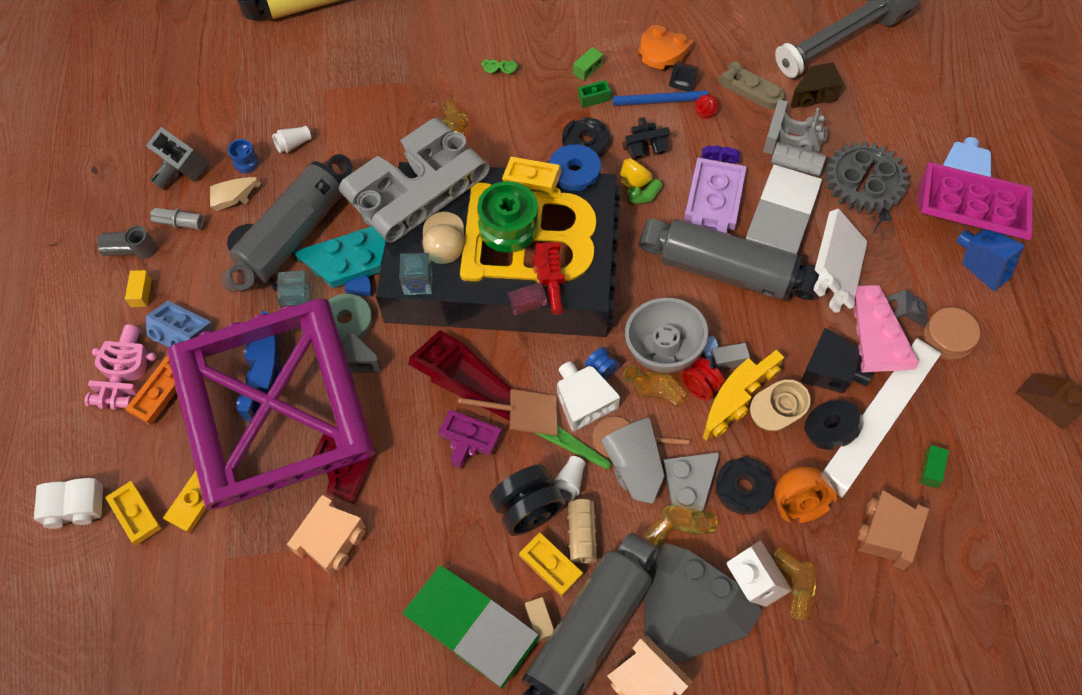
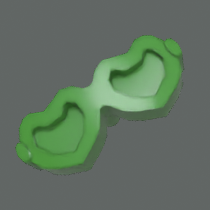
[481,59,518,74]

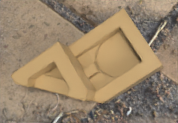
[210,177,261,212]

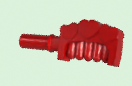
[533,242,565,315]

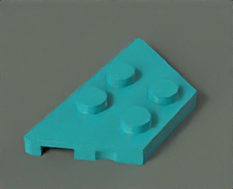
[294,226,386,288]

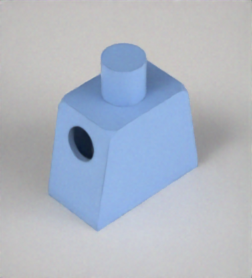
[943,137,991,177]

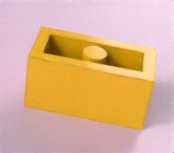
[125,270,152,307]

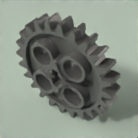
[824,141,910,215]

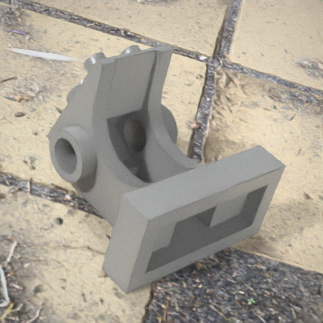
[763,99,827,154]

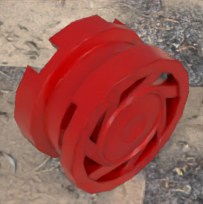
[681,357,725,401]

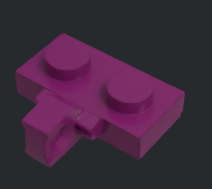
[439,409,502,469]

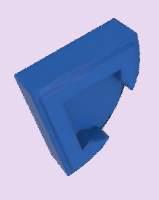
[344,275,372,297]

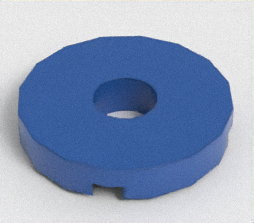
[549,145,601,191]

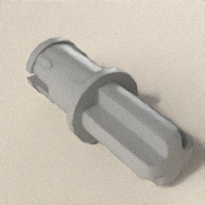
[150,208,204,230]

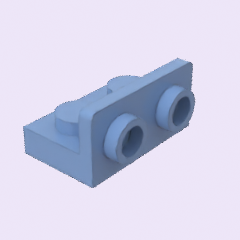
[146,301,211,347]

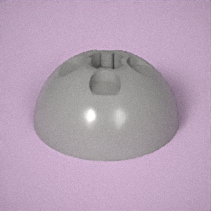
[625,298,708,373]

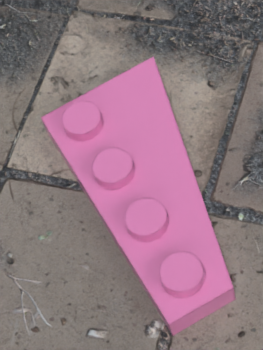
[853,285,919,372]

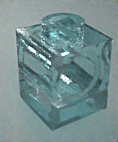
[277,270,310,308]

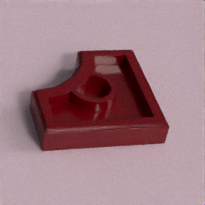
[312,434,376,504]

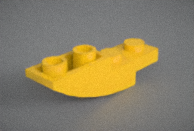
[703,350,784,441]

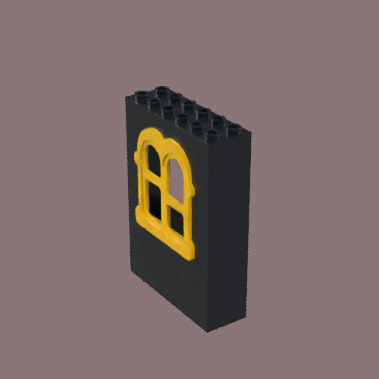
[376,162,621,337]

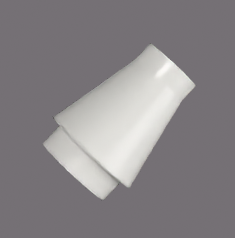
[272,126,311,153]
[552,456,585,501]

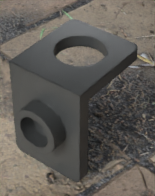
[886,290,928,327]

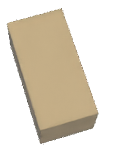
[525,597,554,644]

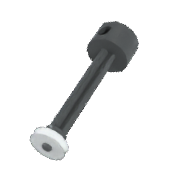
[775,0,919,79]

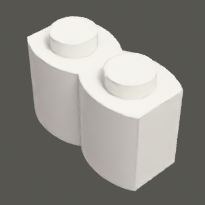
[34,478,103,529]

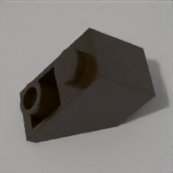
[791,62,843,108]

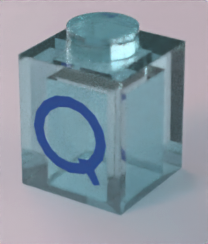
[399,253,433,295]

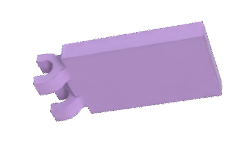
[684,157,746,233]

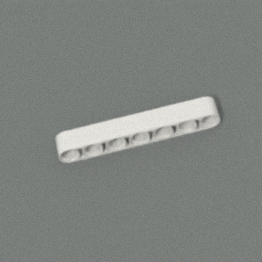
[823,338,941,498]

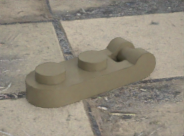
[718,61,784,109]

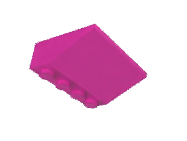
[916,162,1032,240]

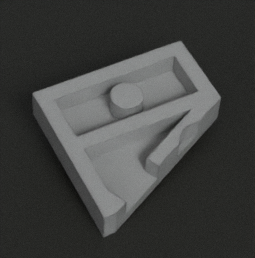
[663,453,719,518]

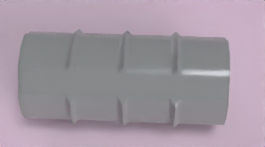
[771,142,826,177]

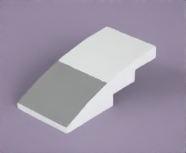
[746,165,822,254]

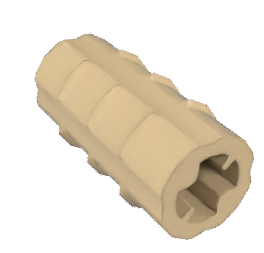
[567,499,598,564]

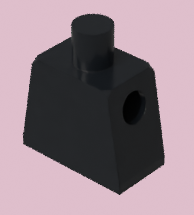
[801,328,874,393]

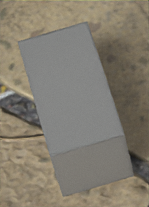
[711,343,750,370]

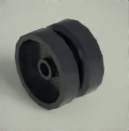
[489,464,566,536]

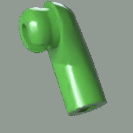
[627,179,663,204]

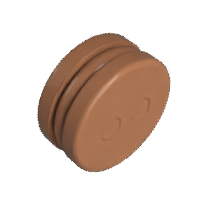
[923,307,981,361]

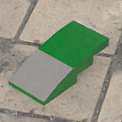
[402,565,540,689]

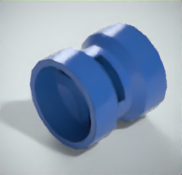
[228,139,259,174]

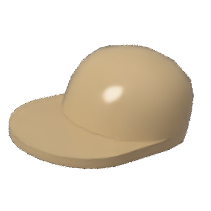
[422,212,464,264]
[750,380,810,431]

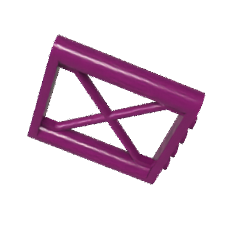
[167,299,375,510]

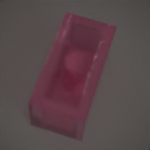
[508,282,547,315]

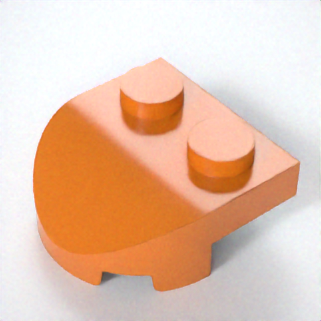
[637,25,694,70]

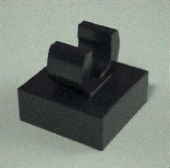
[669,61,699,92]

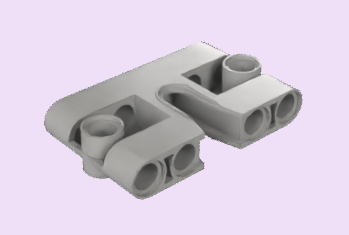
[339,117,490,243]

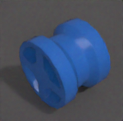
[585,347,620,380]

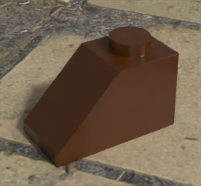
[1016,373,1082,429]

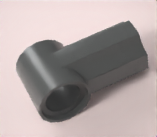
[97,226,157,259]

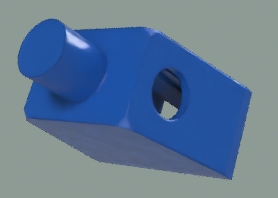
[956,229,1025,292]

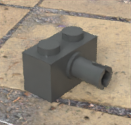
[146,127,209,189]

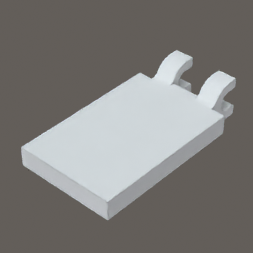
[814,208,867,313]

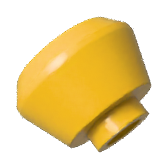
[620,158,652,188]

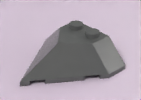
[644,541,763,665]

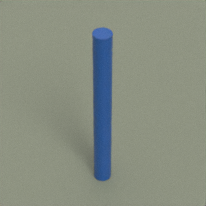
[612,90,708,106]

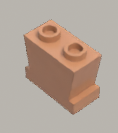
[857,490,929,570]

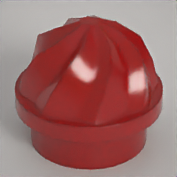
[694,93,719,119]

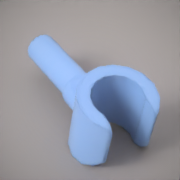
[702,336,718,368]

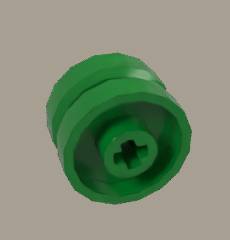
[477,181,538,253]

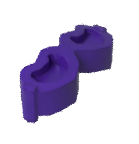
[701,145,741,163]

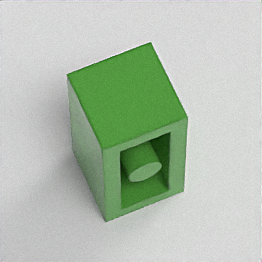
[573,47,604,81]

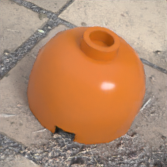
[774,467,837,523]

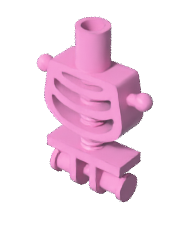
[85,325,157,410]

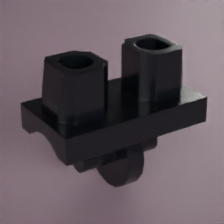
[622,117,670,160]

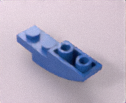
[237,311,281,422]

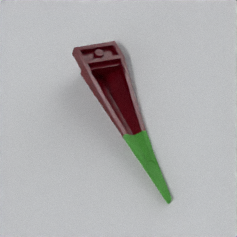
[408,330,611,469]

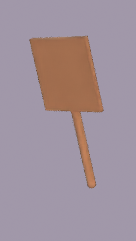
[458,389,557,436]

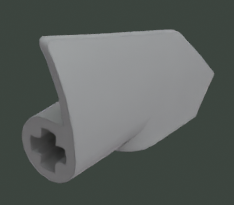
[601,417,664,504]

